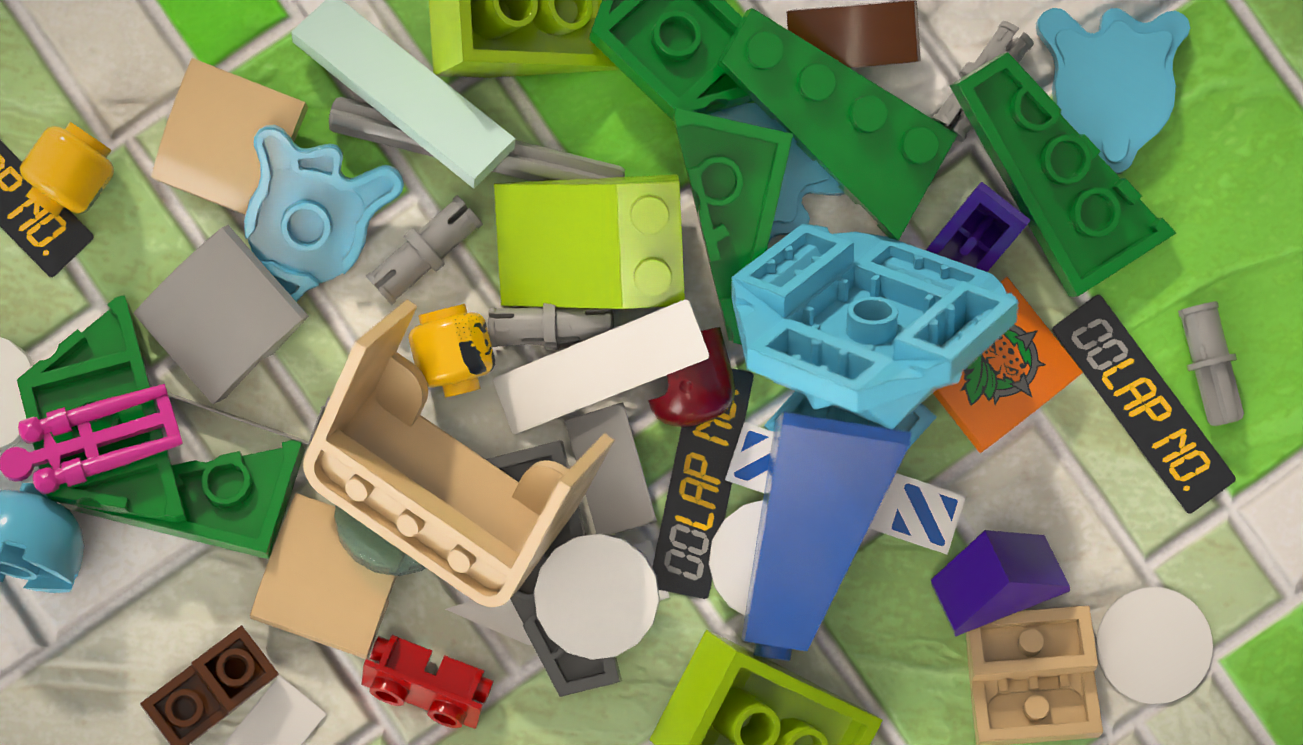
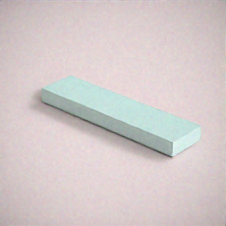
[291,0,515,189]

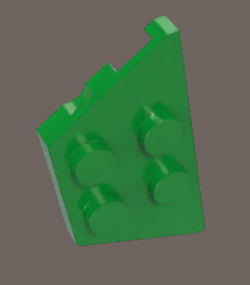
[589,0,753,121]
[16,295,187,523]

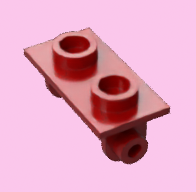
[361,635,494,729]

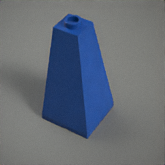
[741,412,912,661]

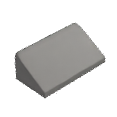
[565,402,657,535]

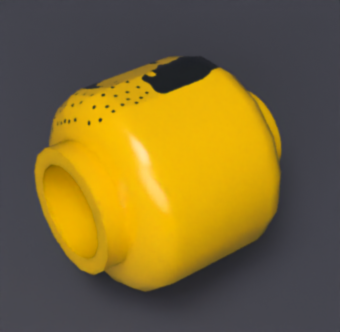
[20,122,114,217]
[409,304,495,398]

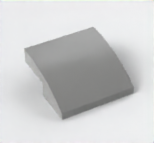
[133,225,309,404]

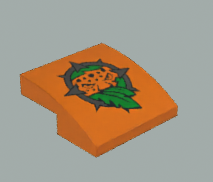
[933,277,1083,453]

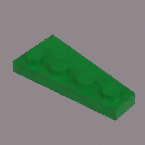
[717,8,958,240]
[949,52,1176,297]

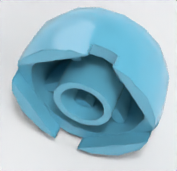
[0,483,84,593]

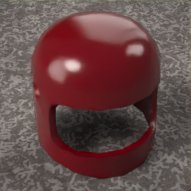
[648,327,735,427]

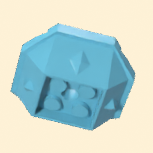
[732,223,1018,430]

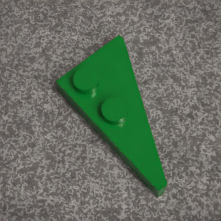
[673,108,793,345]
[60,440,305,559]

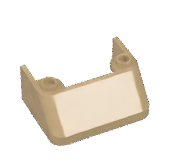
[303,299,615,607]

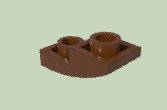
[786,0,921,68]
[140,625,279,745]

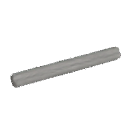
[329,97,625,181]

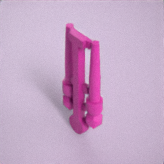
[0,384,183,494]

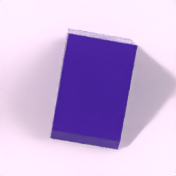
[926,181,1030,272]
[931,530,1070,637]

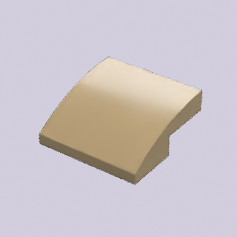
[151,58,308,216]
[250,493,406,659]
[966,605,1103,745]

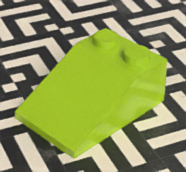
[429,0,620,78]
[494,174,685,309]
[649,630,883,745]

